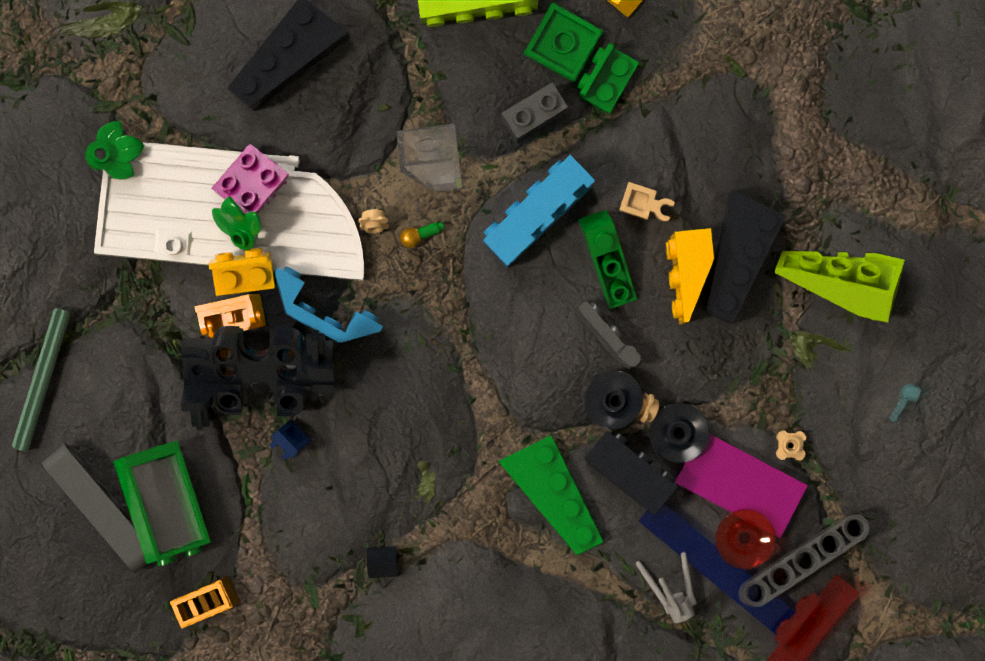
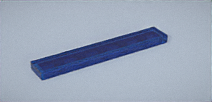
[638,505,795,635]

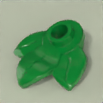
[85,121,144,180]
[212,196,262,250]

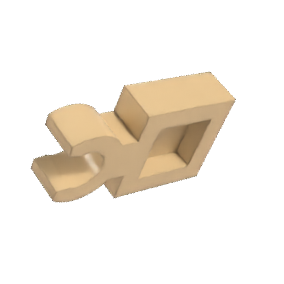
[619,182,675,222]

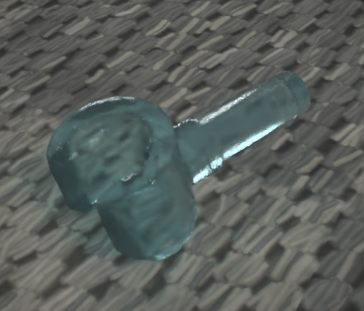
[889,384,921,422]

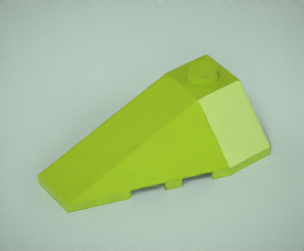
[775,251,905,323]

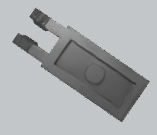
[574,300,641,369]

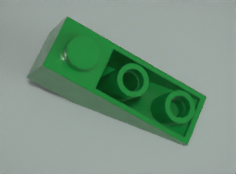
[578,210,637,309]

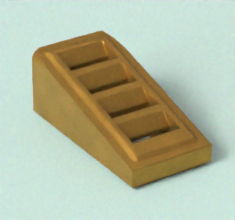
[170,576,239,629]

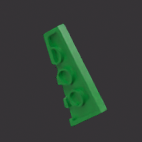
[498,435,603,555]

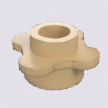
[359,209,389,234]
[635,393,659,423]
[776,431,806,460]

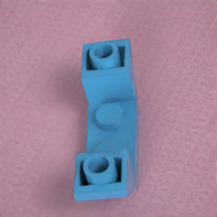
[274,266,383,343]

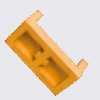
[195,294,266,338]

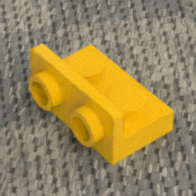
[209,248,276,296]

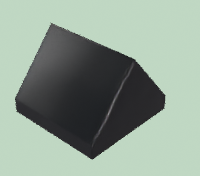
[367,547,398,578]

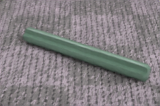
[12,308,70,451]

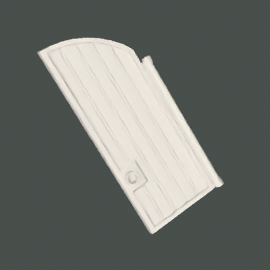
[94,142,364,281]

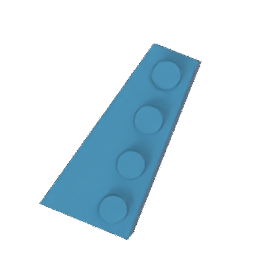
[483,155,595,268]

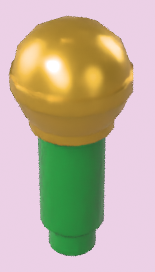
[400,221,444,248]

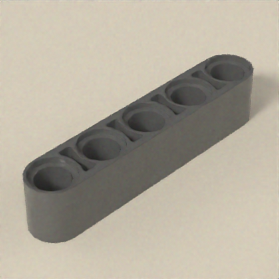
[42,443,146,573]
[738,515,869,607]

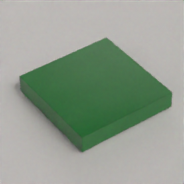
[523,2,603,83]

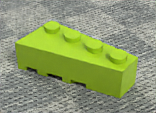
[418,0,539,27]

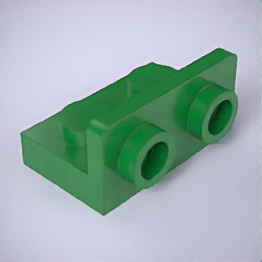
[577,42,639,115]

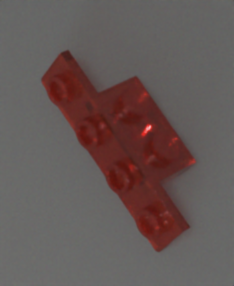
[766,575,859,661]

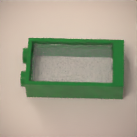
[113,440,211,567]

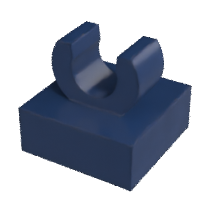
[270,419,311,460]

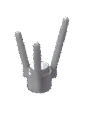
[636,552,697,623]

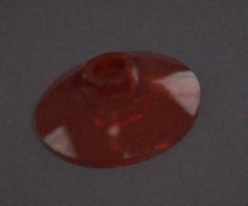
[715,509,776,569]

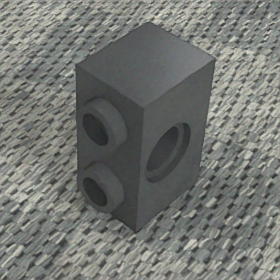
[501,82,568,143]

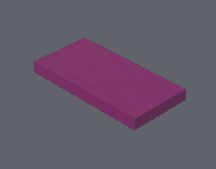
[674,434,808,538]

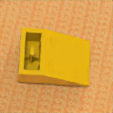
[666,228,714,325]

